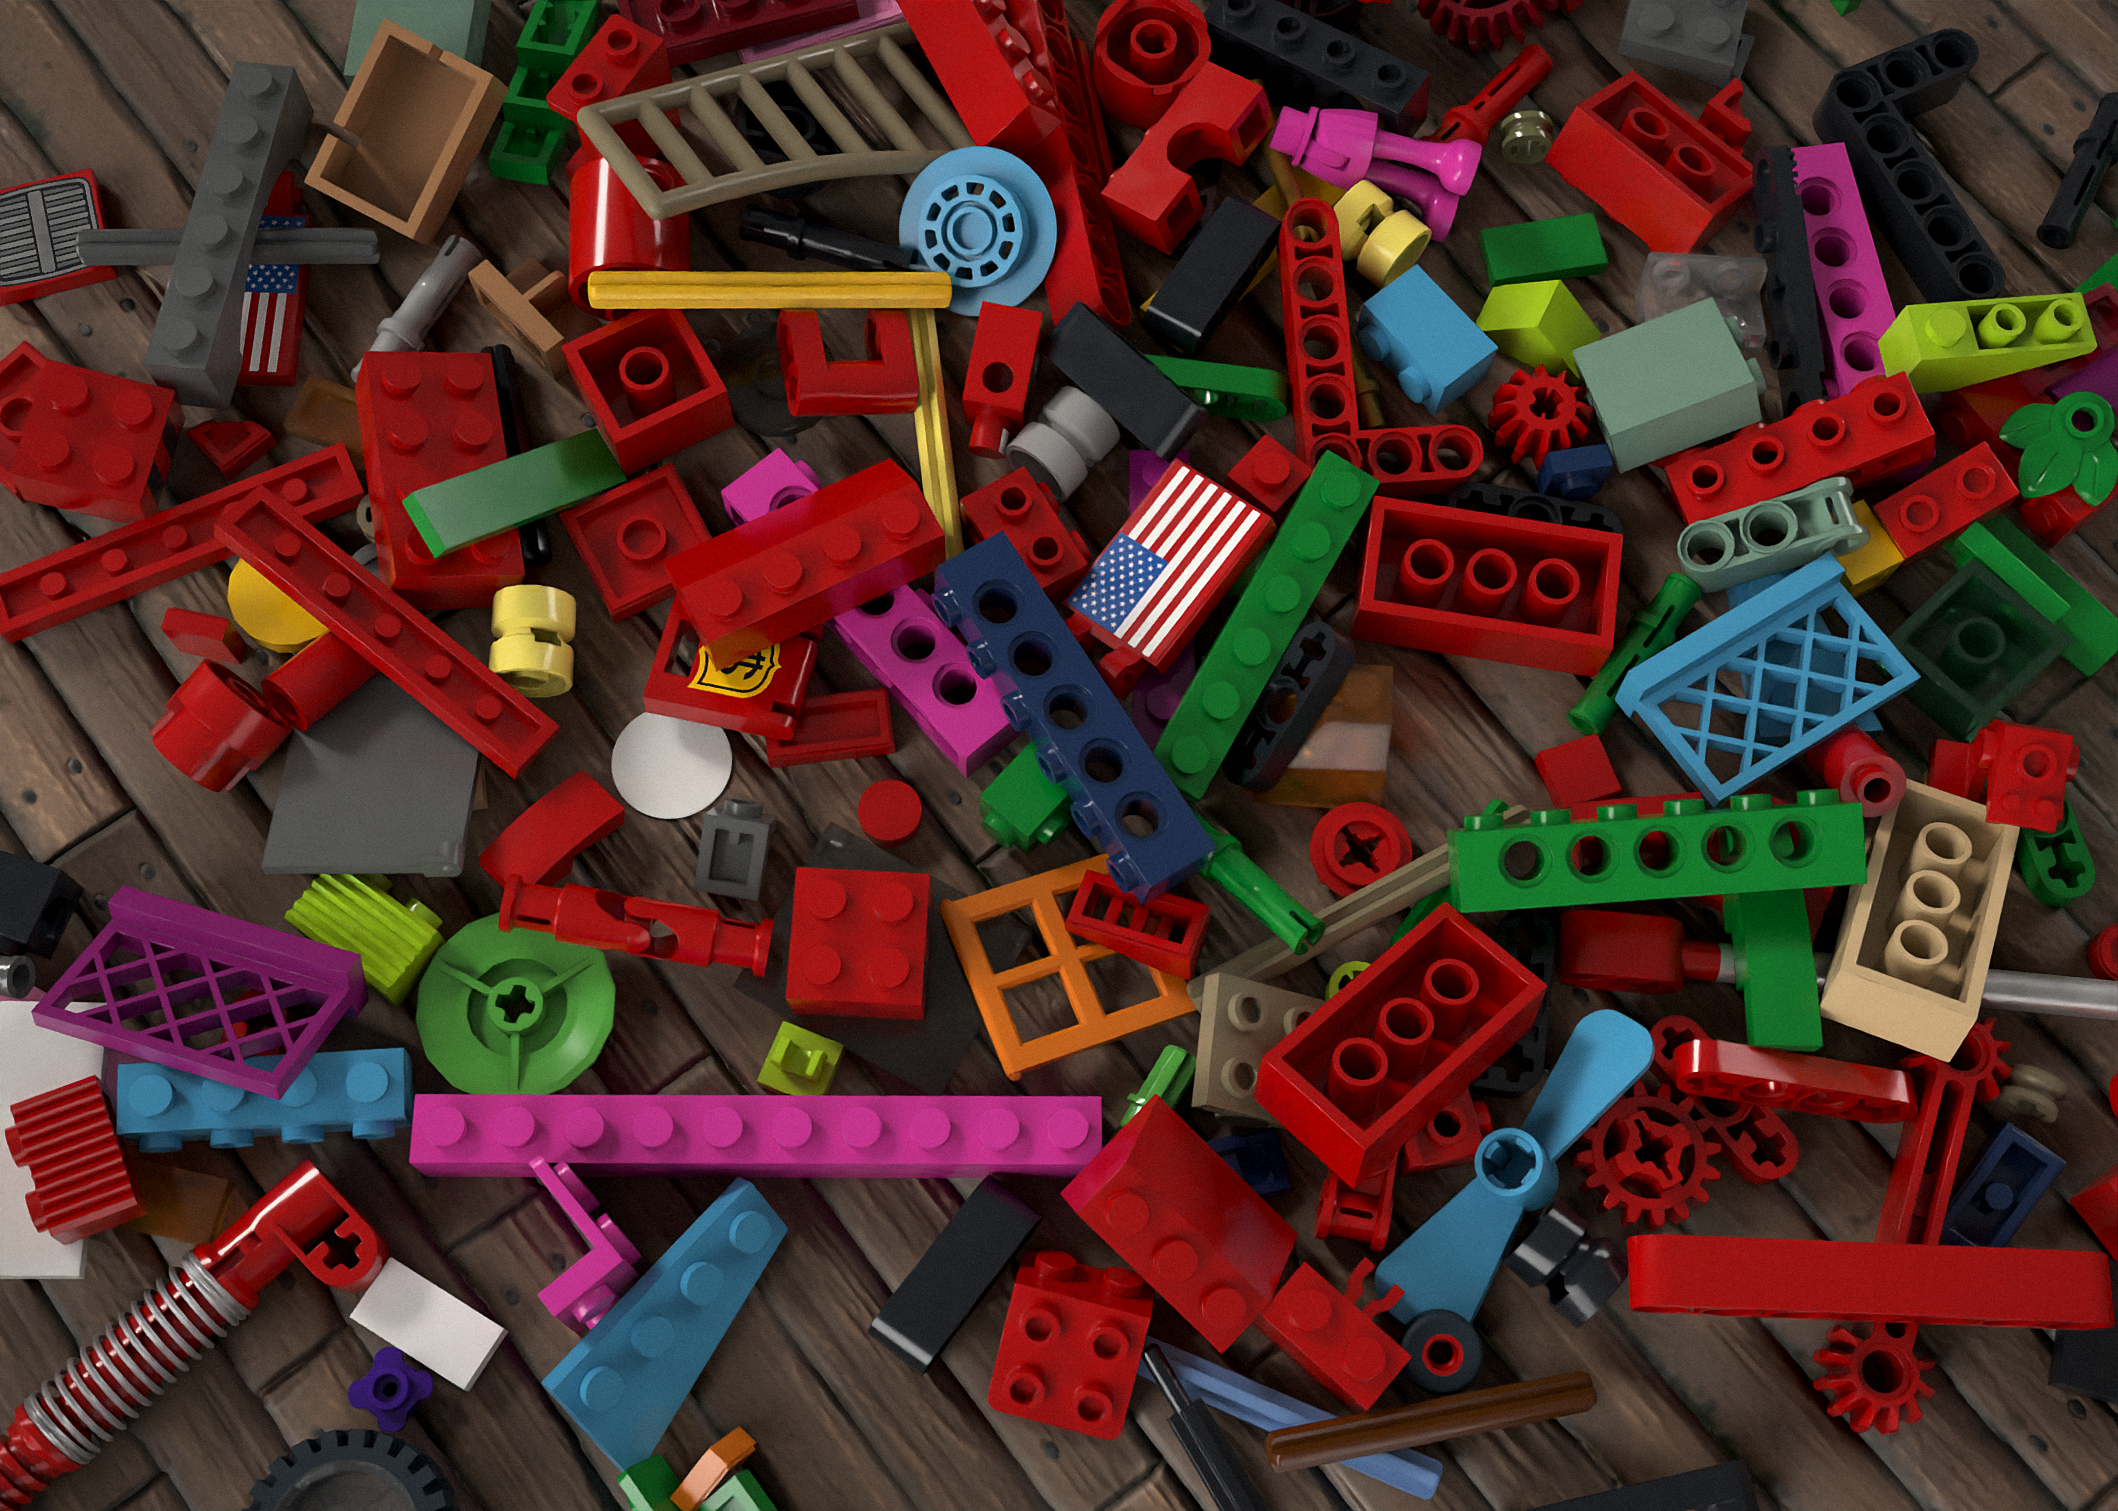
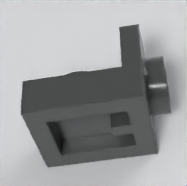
[693,798,778,901]

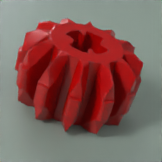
[1487,363,1594,471]

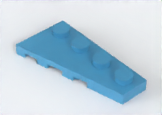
[541,1177,788,1473]

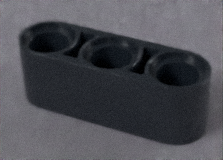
[1142,193,1282,357]
[1039,300,1210,463]
[867,1174,1044,1376]

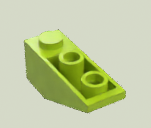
[1877,292,2097,394]

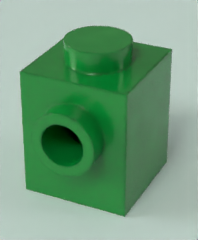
[980,741,1073,856]

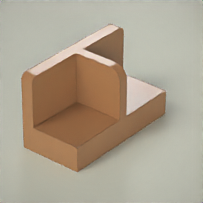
[468,258,603,382]

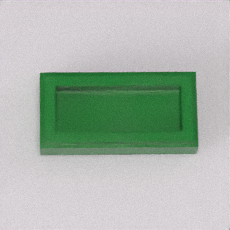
[1477,212,1608,290]

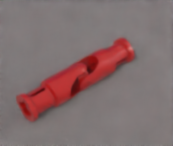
[498,873,775,978]

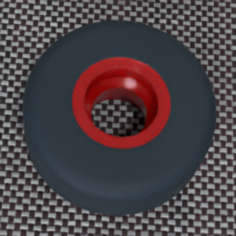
[1398,1309,1483,1396]

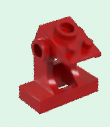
[1926,719,2080,833]

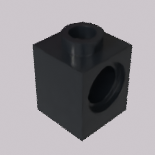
[0,850,85,960]

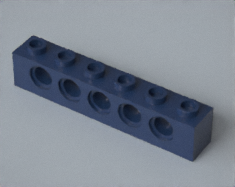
[931,530,1217,905]

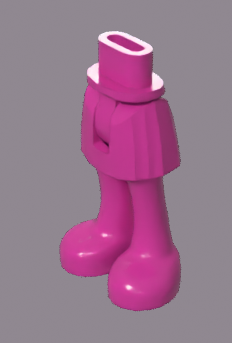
[1268,106,1482,242]

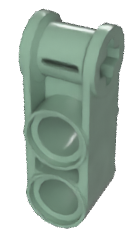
[1677,477,1871,593]

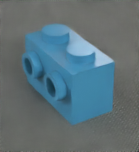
[1355,264,1498,416]

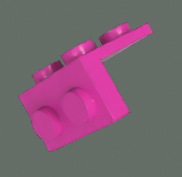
[528,1154,642,1335]

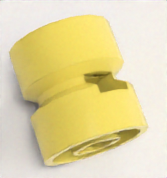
[1319,179,1432,291]
[489,585,576,698]

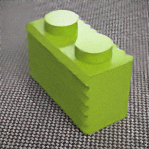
[284,874,446,1007]

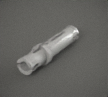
[350,235,482,383]

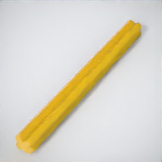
[588,271,952,309]

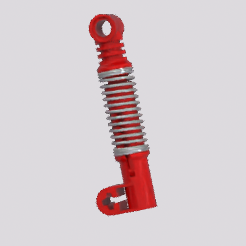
[0,1157,391,1511]

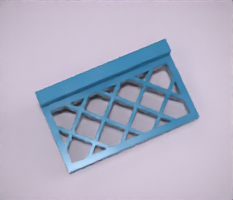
[1614,552,1921,809]

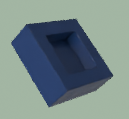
[1535,443,1613,501]

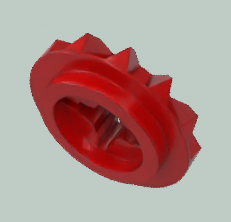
[1308,802,1412,900]

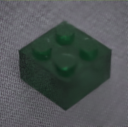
[1872,558,2073,744]

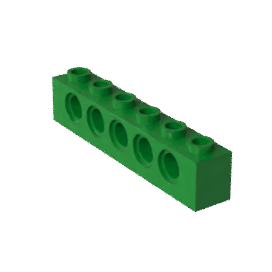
[1446,789,1868,913]

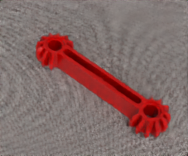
[1811,1017,2013,1435]

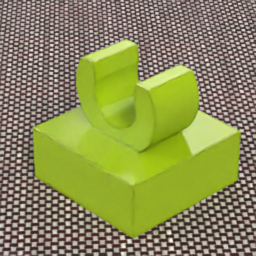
[756,1021,846,1095]

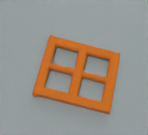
[939,853,1197,1081]

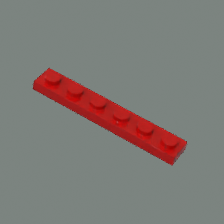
[0,441,366,644]
[214,484,560,779]

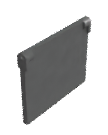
[261,677,482,877]

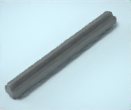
[75,228,382,266]

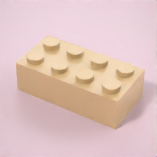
[1819,778,2020,1063]

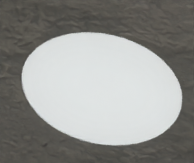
[611,712,732,819]

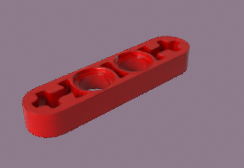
[1673,1039,1918,1124]

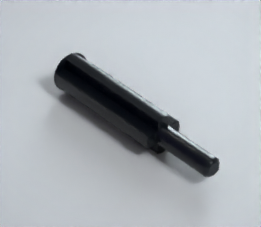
[1141,1343,1268,1511]

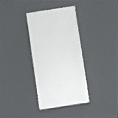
[0,1001,109,1279]

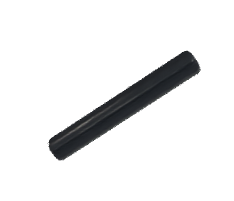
[480,344,552,568]

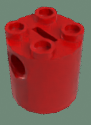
[568,148,691,322]

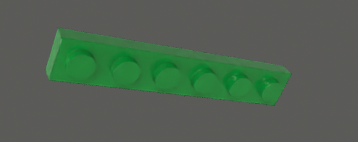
[1152,449,1381,804]

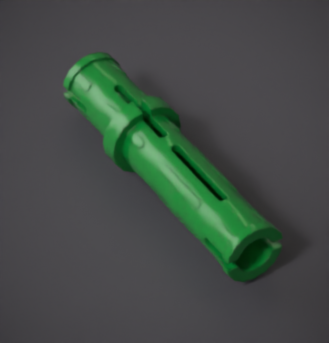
[1566,572,1703,737]
[1188,804,1326,956]

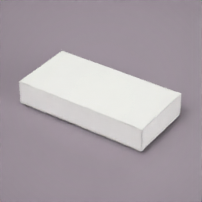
[350,1257,508,1392]

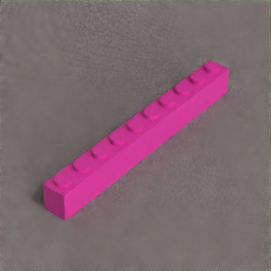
[409,1094,1102,1179]

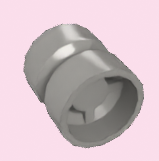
[1005,386,1120,503]

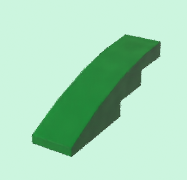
[488,0,603,185]
[1718,806,1823,1052]

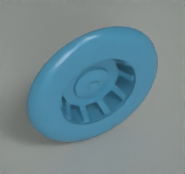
[899,146,1057,316]

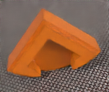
[670,1426,757,1511]

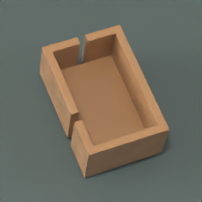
[304,18,510,248]

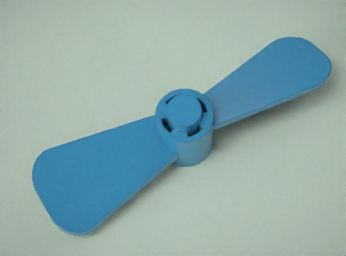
[1374,1009,1655,1343]

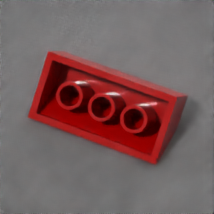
[662,458,946,672]

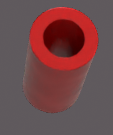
[261,629,380,731]
[1803,723,1906,817]

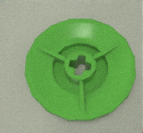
[415,912,616,1095]

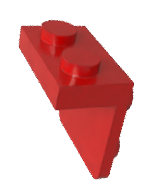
[987,1249,1155,1440]

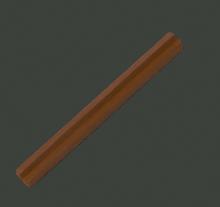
[1265,1370,1597,1473]

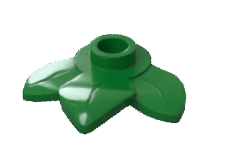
[1997,391,2118,507]

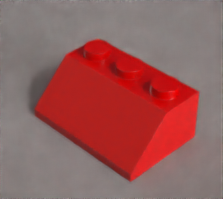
[1544,70,1754,268]
[1060,1093,1298,1354]

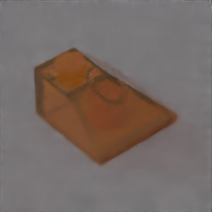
[1253,664,1393,808]

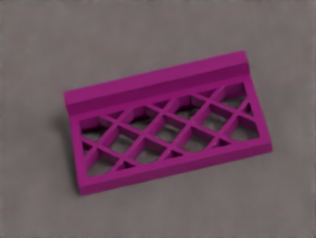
[31,885,369,1100]

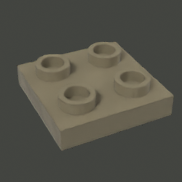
[1192,972,1327,1130]

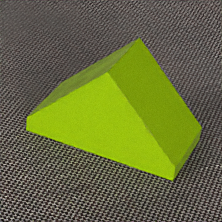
[1475,279,1602,386]

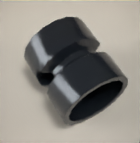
[1503,1197,1628,1329]

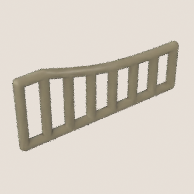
[577,21,976,220]

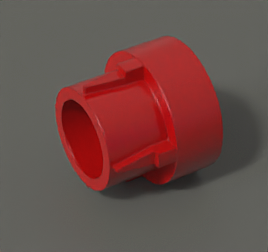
[149,658,294,793]

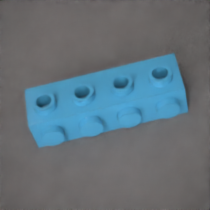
[116,1048,414,1153]

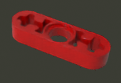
[1648,1015,1799,1184]

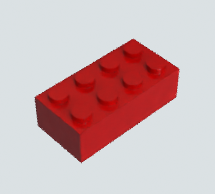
[355,351,525,610]
[1349,495,1623,677]
[1253,901,1548,1190]

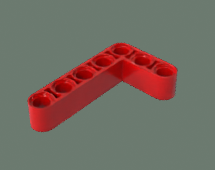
[1276,197,1484,499]

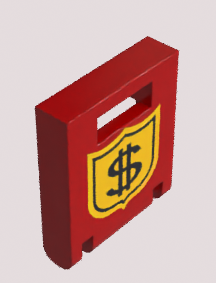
[643,593,824,740]

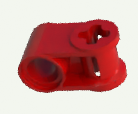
[1314,1149,1399,1253]

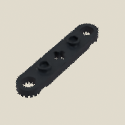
[1752,145,1829,419]

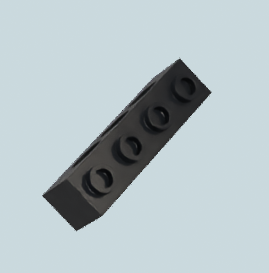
[1203,0,1430,138]

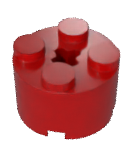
[1093,0,1211,133]

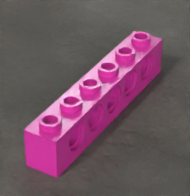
[1791,142,1937,490]
[721,448,1024,779]

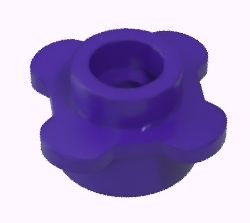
[348,1347,434,1433]

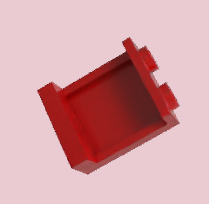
[546,14,681,182]

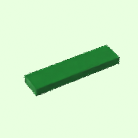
[402,428,628,559]

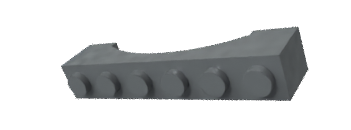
[144,61,314,410]

